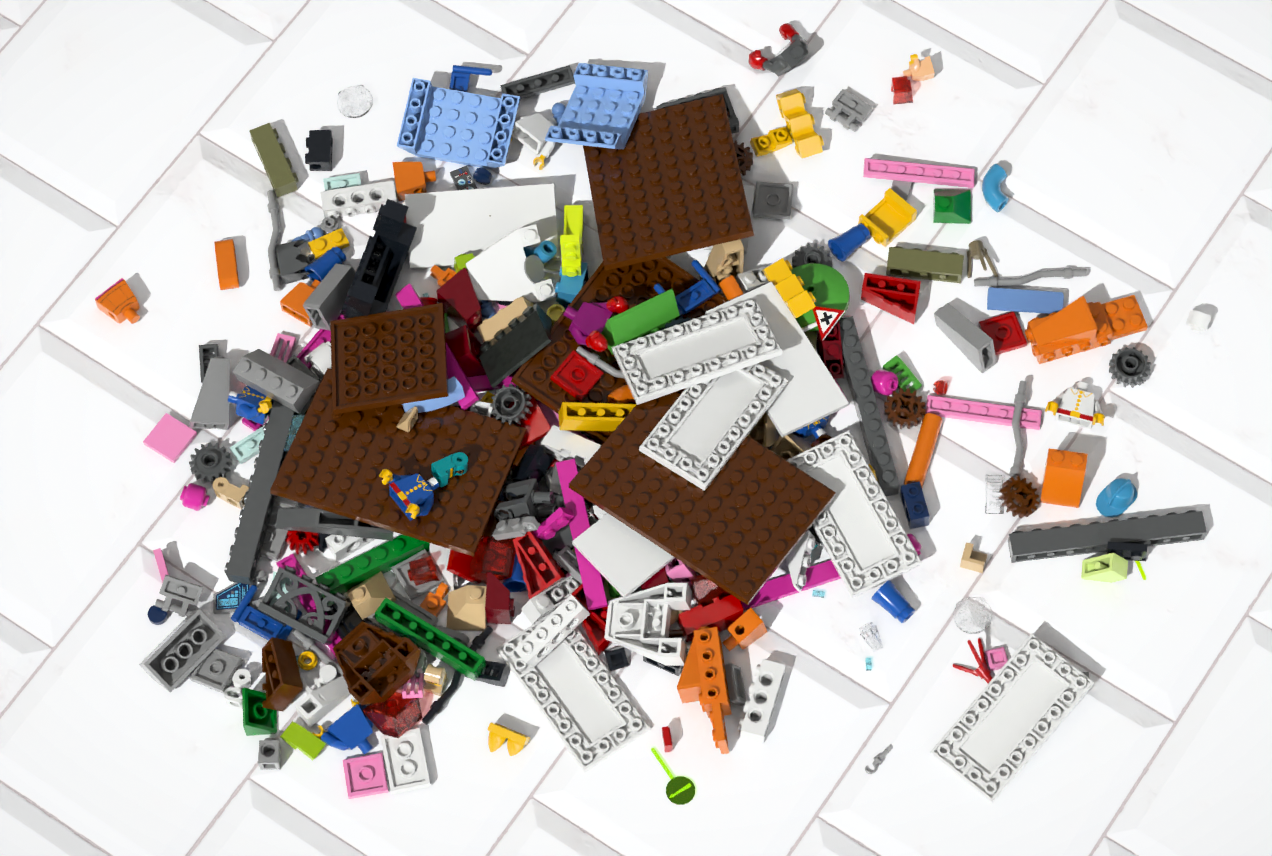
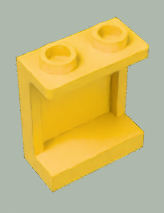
[858,188,917,248]

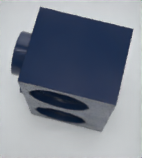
[900,482,930,529]

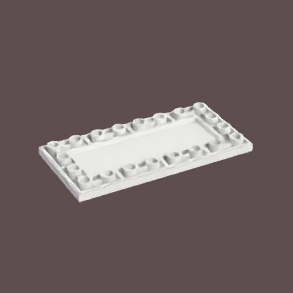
[405,183,559,269]
[705,282,849,437]
[612,298,783,405]
[639,363,788,491]
[786,430,922,598]
[572,513,675,598]
[496,612,650,773]
[930,633,1095,804]

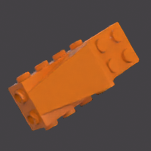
[1025,295,1148,364]
[677,627,732,754]

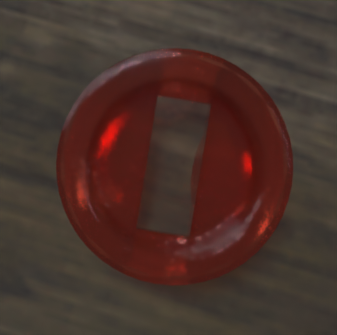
[933,380,948,396]

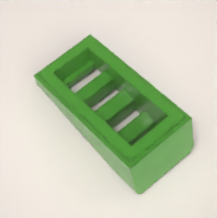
[883,355,922,393]

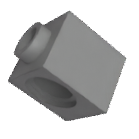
[258,738,281,770]

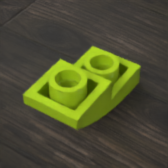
[280,721,326,761]

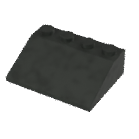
[479,303,552,388]

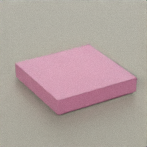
[143,413,197,463]
[342,753,388,799]

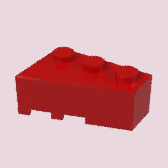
[861,273,921,325]
[513,531,566,599]
[569,584,612,656]
[678,595,744,642]

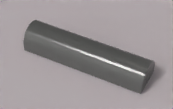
[500,65,575,100]

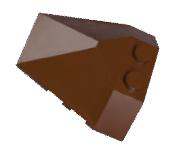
[333,622,421,705]

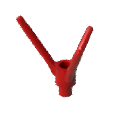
[953,638,993,684]

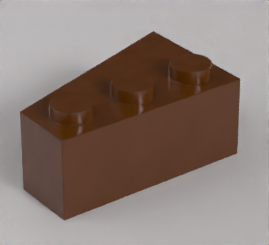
[262,637,303,712]

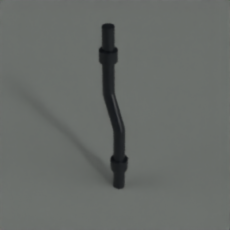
[421,625,493,725]

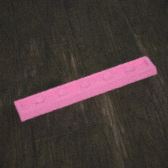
[863,158,975,188]
[925,395,1042,430]

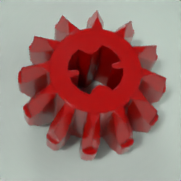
[286,530,319,555]

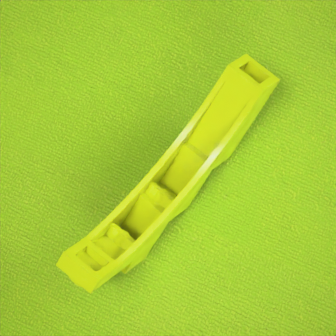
[560,205,583,277]

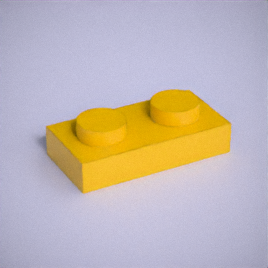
[308,228,350,260]

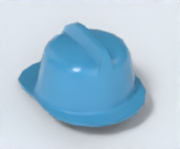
[1096,478,1137,518]

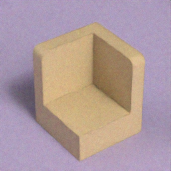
[960,542,987,573]

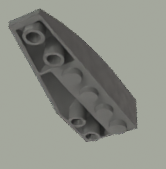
[276,505,394,541]

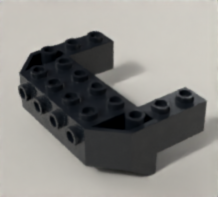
[342,199,417,319]

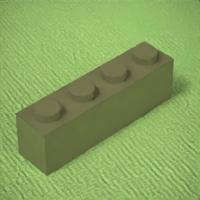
[249,123,299,198]
[886,246,964,284]

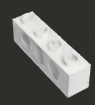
[320,180,397,219]
[325,534,375,562]
[514,594,590,668]
[738,659,786,744]

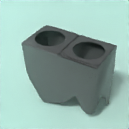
[275,240,310,285]

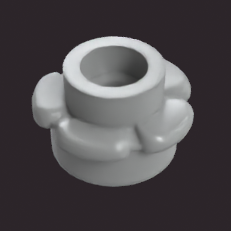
[320,217,339,234]

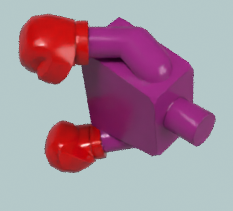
[563,296,629,352]

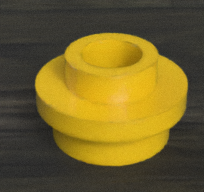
[298,651,318,671]

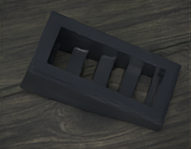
[464,660,510,687]

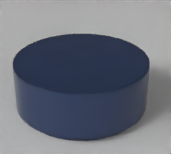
[473,168,493,185]
[147,605,168,625]

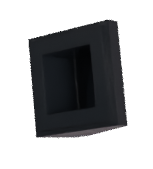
[604,646,629,671]

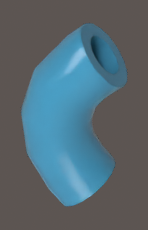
[982,164,1009,213]
[523,240,557,264]

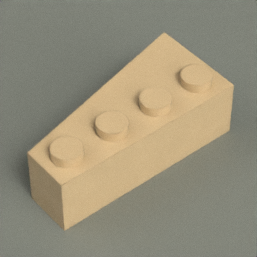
[701,239,744,287]

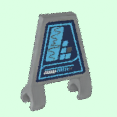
[213,570,267,614]

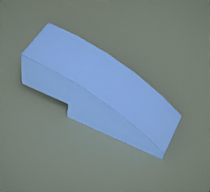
[402,376,465,413]

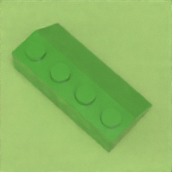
[602,289,680,355]

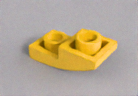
[750,127,793,157]

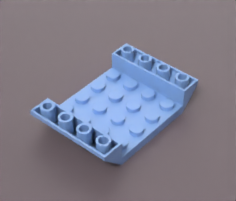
[545,63,648,149]
[396,78,520,169]

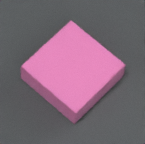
[984,647,1008,671]

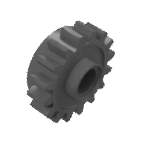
[792,243,833,268]
[1108,347,1151,388]
[490,384,533,425]
[189,442,232,484]

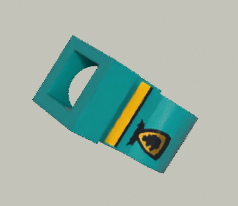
[431,452,468,487]

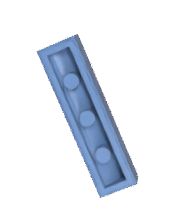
[987,287,1064,314]

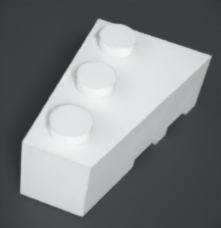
[541,425,601,469]

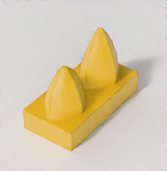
[487,722,531,756]

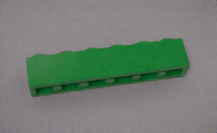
[315,534,430,598]
[375,598,486,681]

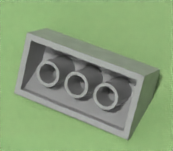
[232,349,321,414]
[138,609,226,693]

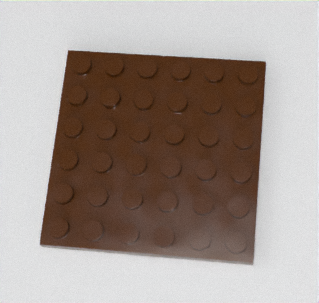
[330,303,449,415]

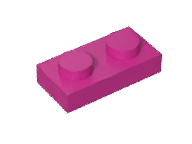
[533,507,575,540]

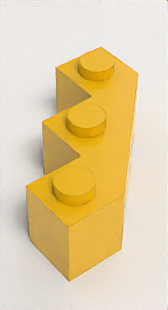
[776,89,824,158]
[762,258,816,318]

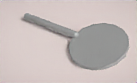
[524,255,560,283]

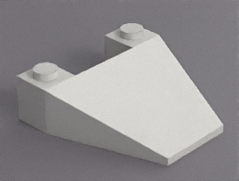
[465,224,556,303]
[604,583,692,666]

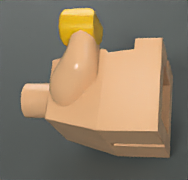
[903,54,935,81]

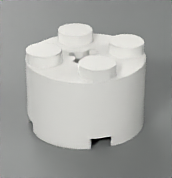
[304,341,332,382]

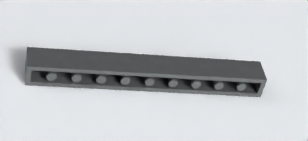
[839,316,900,497]
[224,400,299,585]
[1008,510,1207,563]

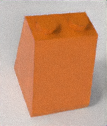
[1040,448,1088,508]

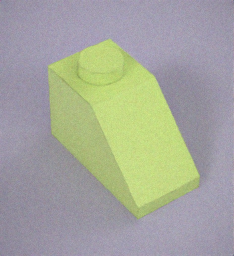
[1081,553,1128,583]

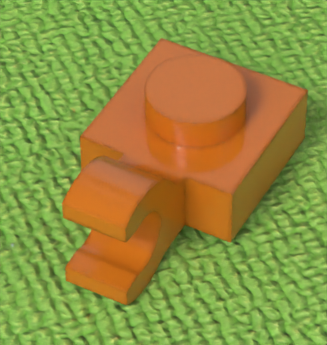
[430,265,456,286]
[420,582,450,617]

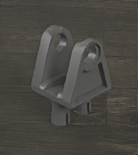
[494,478,558,521]

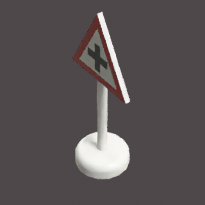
[801,306,845,340]

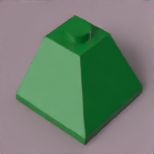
[933,189,971,224]

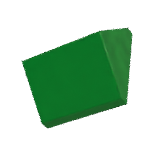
[242,688,277,736]

